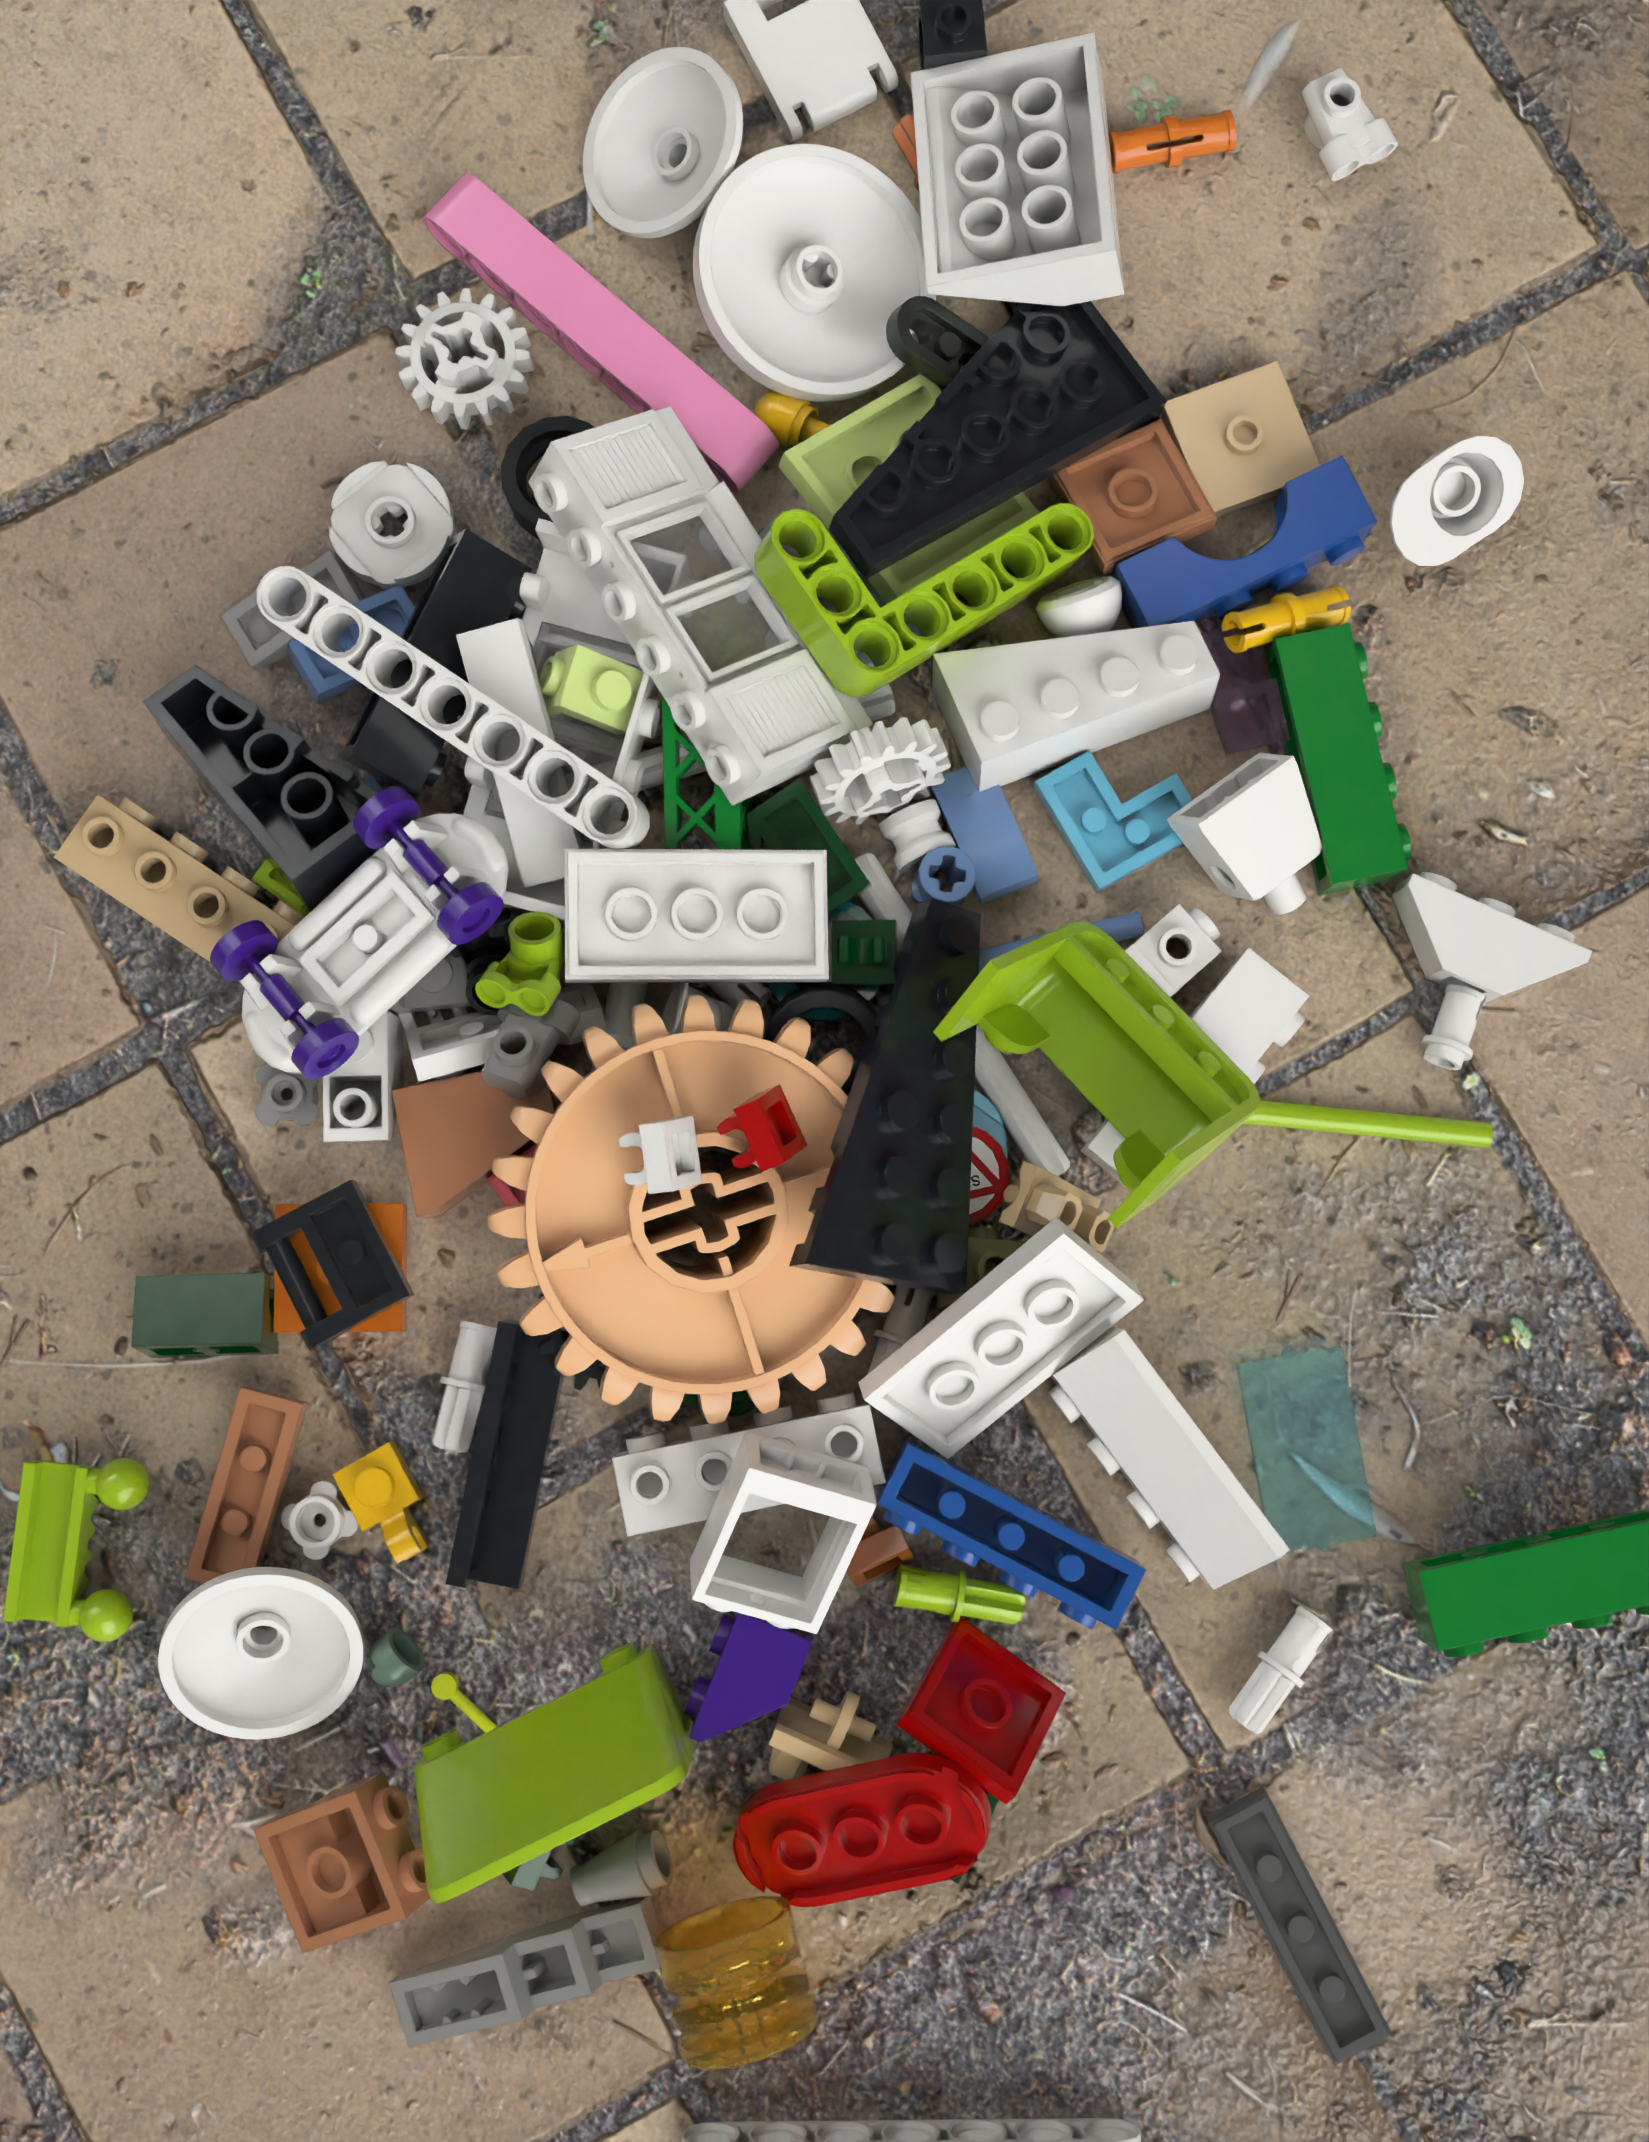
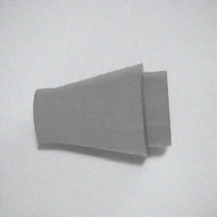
[570,1829,673,1907]

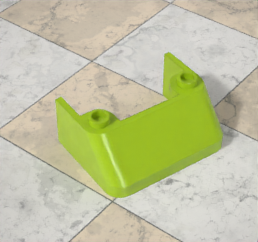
[933,921,1260,1228]

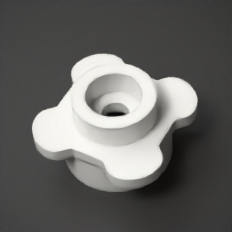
[281,1481,359,1560]

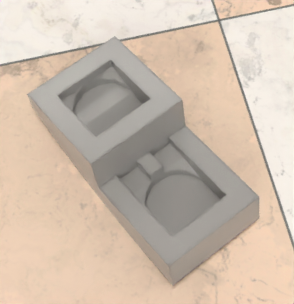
[221,550,366,670]

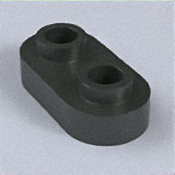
[886,296,989,389]

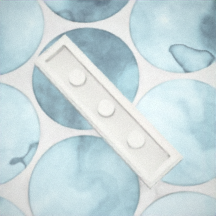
[456,618,584,888]

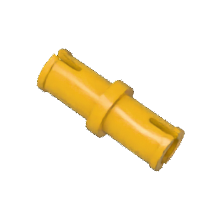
[1222,584,1351,654]

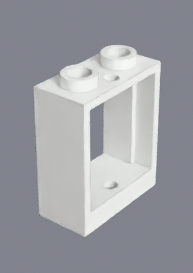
[690,1432,877,1634]

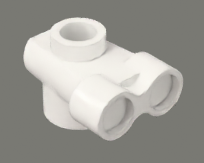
[1302,68,1398,181]

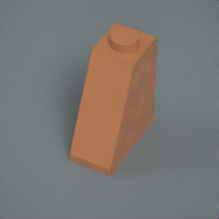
[391,1071,561,1219]

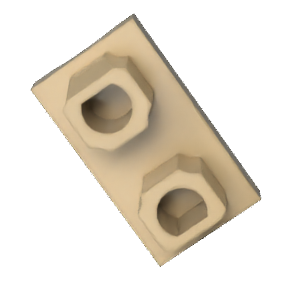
[999,1161,1115,1253]
[768,1691,893,1780]

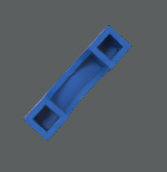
[1112,455,1377,629]

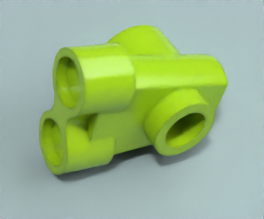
[475,912,565,1016]

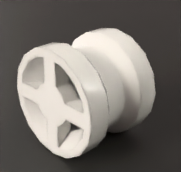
[879,799,956,873]

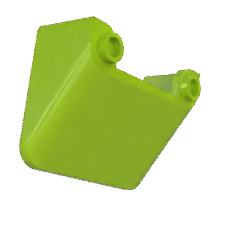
[413,1642,697,1904]

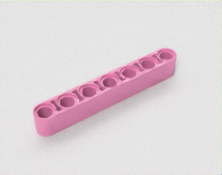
[423,172,780,494]

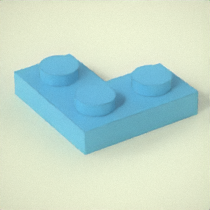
[1033,750,1192,894]

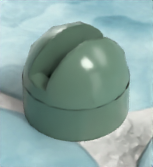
[366,1627,425,1687]

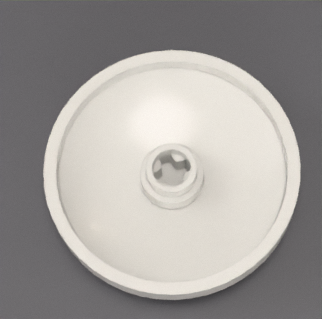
[692,144,936,402]

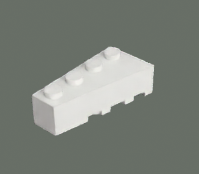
[932,621,1220,792]

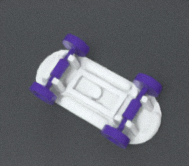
[210,786,509,1080]

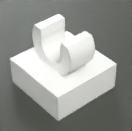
[619,1116,702,1194]

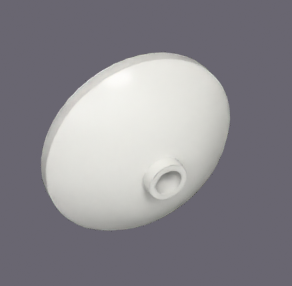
[583,47,743,238]
[158,1567,363,1740]

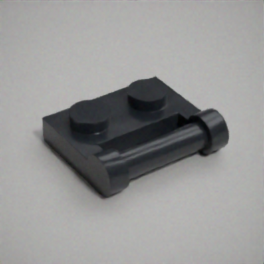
[251,1180,415,1351]

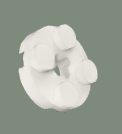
[329,461,458,590]

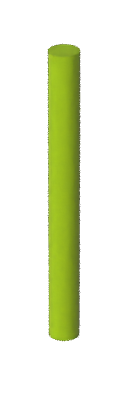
[1243,1100,1493,1148]

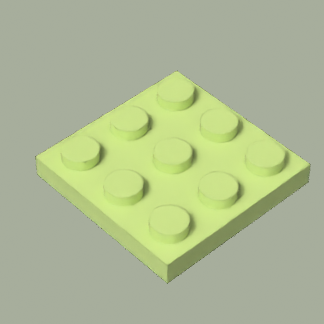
[778,374,1039,604]

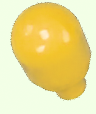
[754,390,830,449]

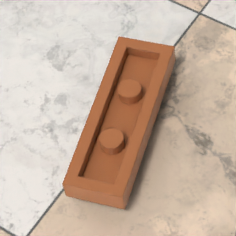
[185,1386,308,1583]

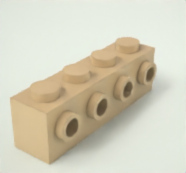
[54,795,304,983]

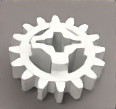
[395,288,534,429]
[810,717,951,825]

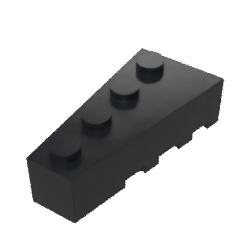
[143,664,381,912]

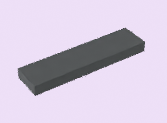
[1205,1787,1393,2066]

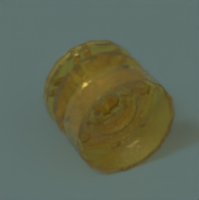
[654,1896,818,2070]

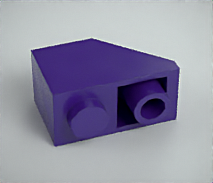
[684,1613,813,1742]

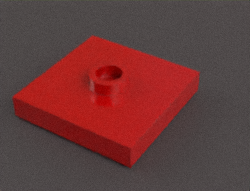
[896,1616,1066,1805]

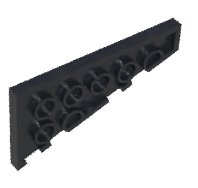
[829,301,1167,580]
[789,899,981,1295]

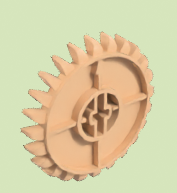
[487,995,895,1424]

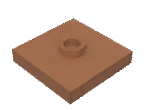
[1048,419,1217,576]

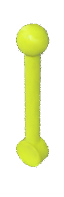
[431,1672,498,1733]

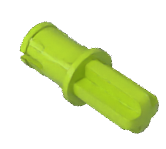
[893,1564,1025,1624]

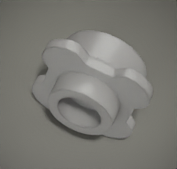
[255,1063,320,1126]

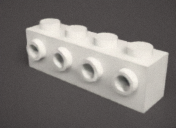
[612,1392,886,1537]

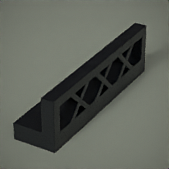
[446,1319,570,1589]

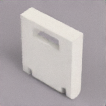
[723,0,899,143]

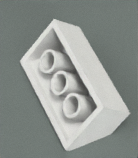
[1047,1327,1290,1590]

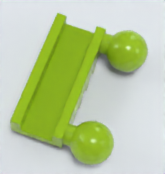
[3,1458,150,1642]

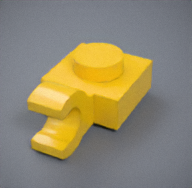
[332,1441,429,1564]

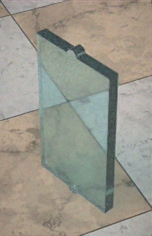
[1236,1346,1377,1551]

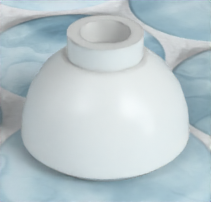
[1035,576,1122,638]

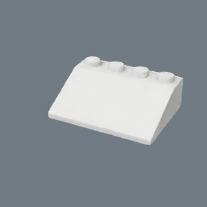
[911,33,1124,306]

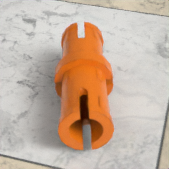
[1108,110,1236,173]

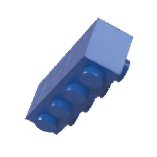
[876,1438,1146,1630]

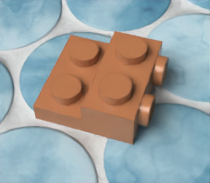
[253,1771,430,1954]

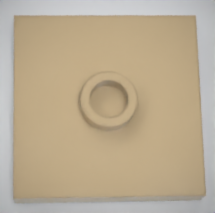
[1160,361,1321,517]

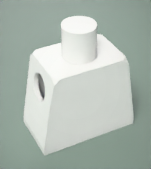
[1167,753,1322,915]

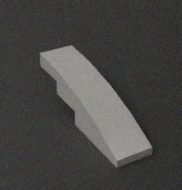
[389,1896,670,2047]

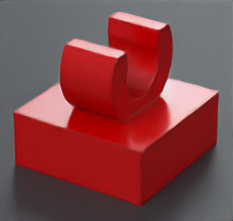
[717,1084,808,1172]

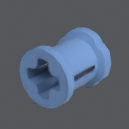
[910,846,976,907]

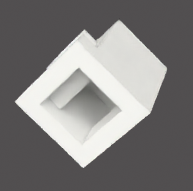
[1125,904,1222,997]

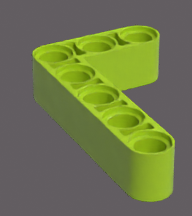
[754,503,1094,698]

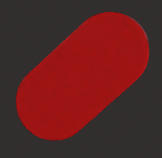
[733,1753,991,1907]

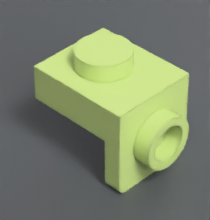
[538,644,644,736]

